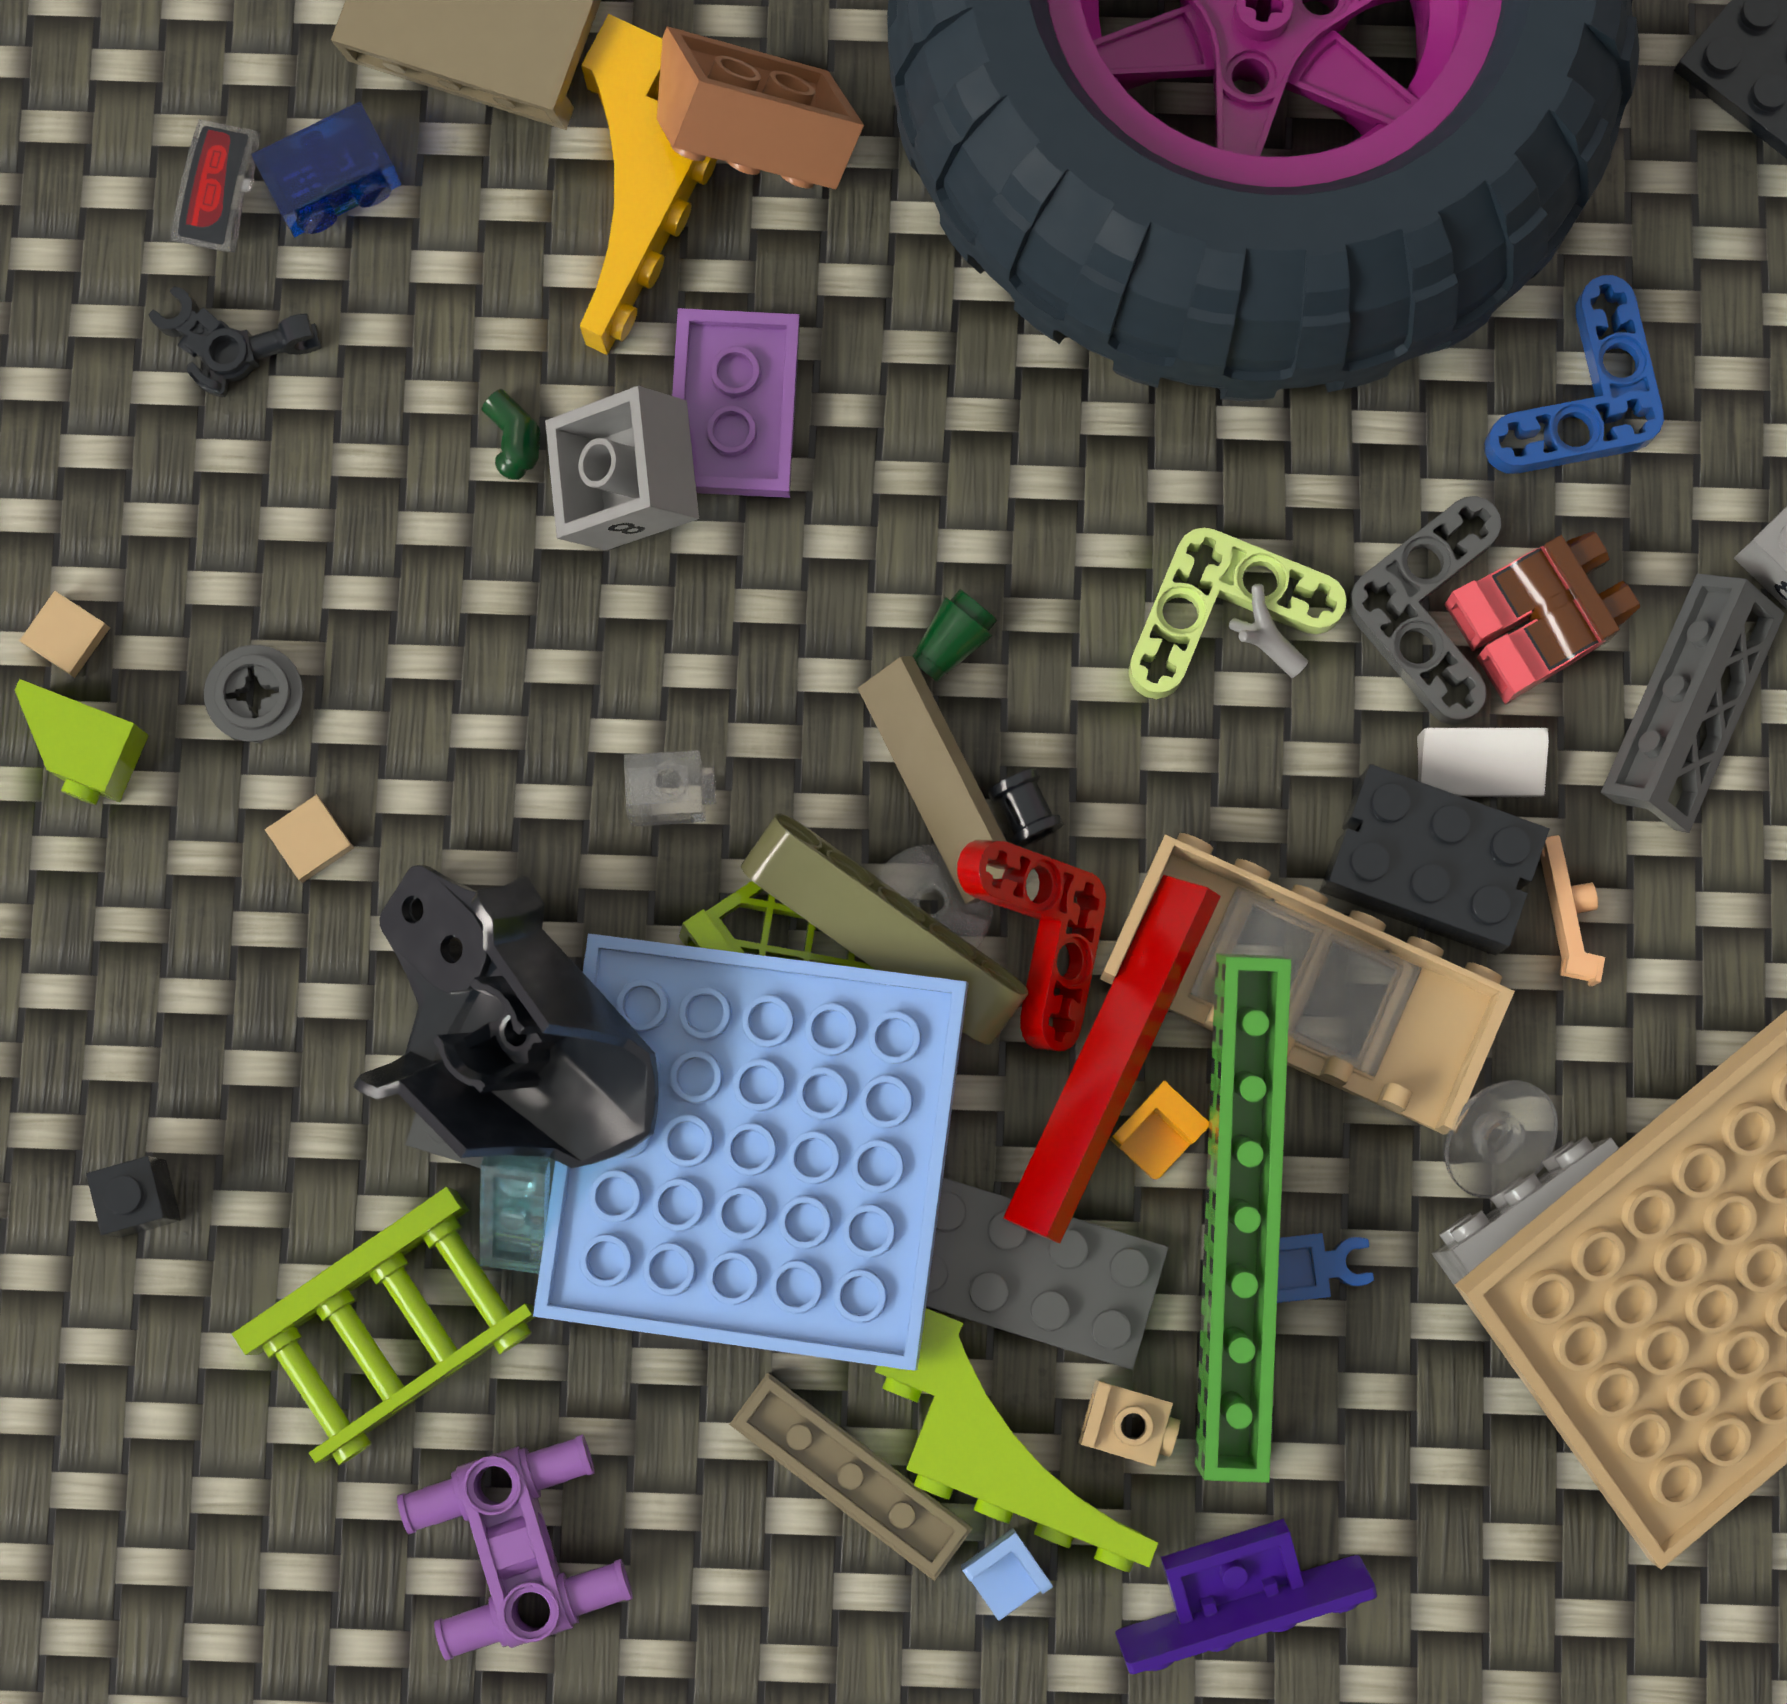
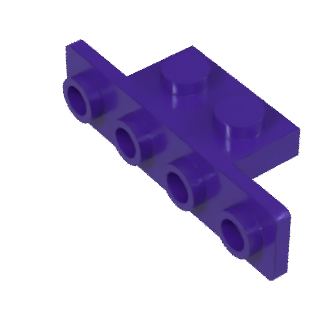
[1115,1519,1377,1674]

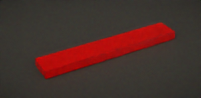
[1003,875,1221,1244]

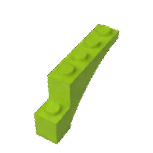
[875,1308,1158,1573]

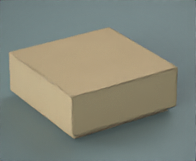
[19,591,110,678]
[264,794,354,883]

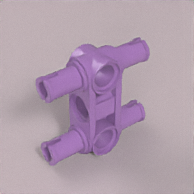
[397,1434,633,1661]

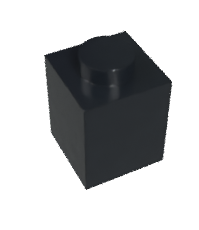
[86,1156,181,1238]

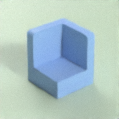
[961,1528,1053,1621]

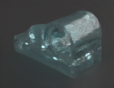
[480,1155,551,1274]

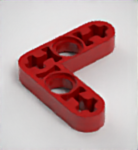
[957,840,1106,1051]

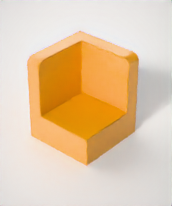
[1110,1080,1209,1180]

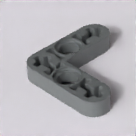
[1347,496,1501,725]

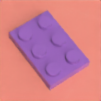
[672,308,800,498]

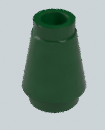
[912,589,998,683]

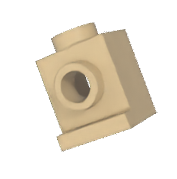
[1078,1380,1180,1467]

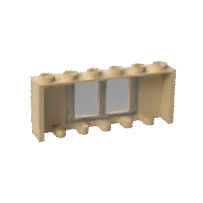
[1100,833,1515,1135]

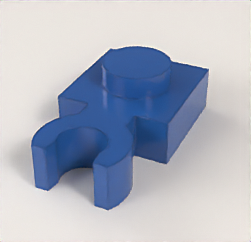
[1277,1233,1374,1303]

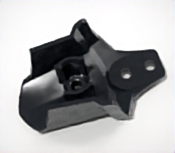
[354,865,659,1168]

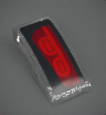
[171,119,261,253]

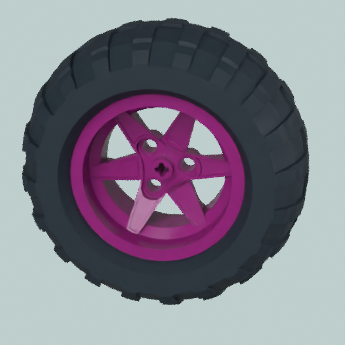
[887,0,1640,401]

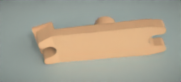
[1540,835,1605,986]

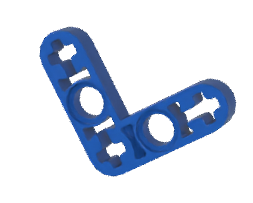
[1484,275,1664,474]

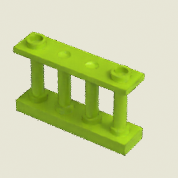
[232,1187,536,1466]

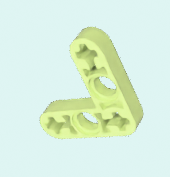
[1128,527,1347,699]

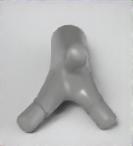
[1229,584,1308,678]

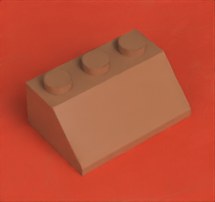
[657,26,864,189]

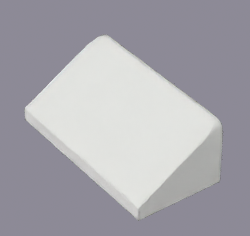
[1417,728,1549,797]

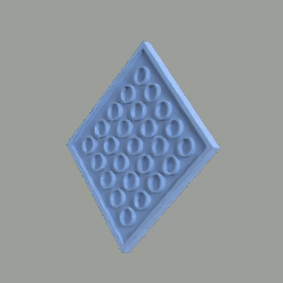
[533,933,969,1371]

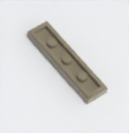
[858,656,1007,905]
[729,1372,973,1581]

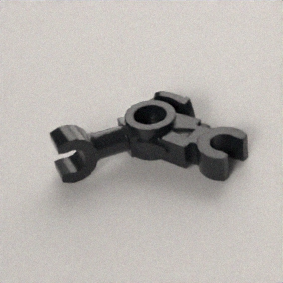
[148,286,322,397]

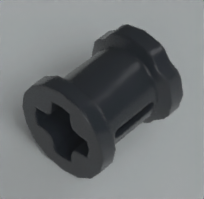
[988,768,1064,847]

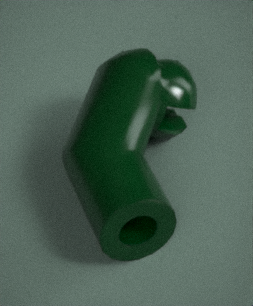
[481,389,541,480]

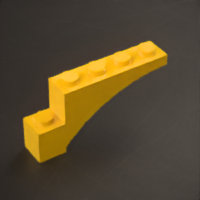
[580,14,718,355]

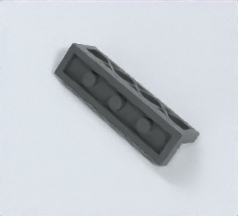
[1601,573,1785,833]

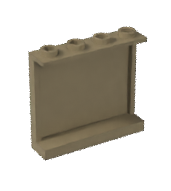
[331,0,601,130]

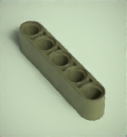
[741,813,1028,1045]

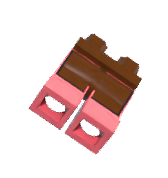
[1444,531,1640,705]

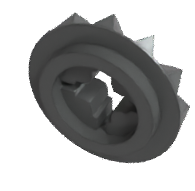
[204,645,305,744]

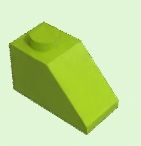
[15,679,149,805]

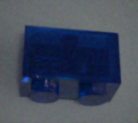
[251,101,402,237]

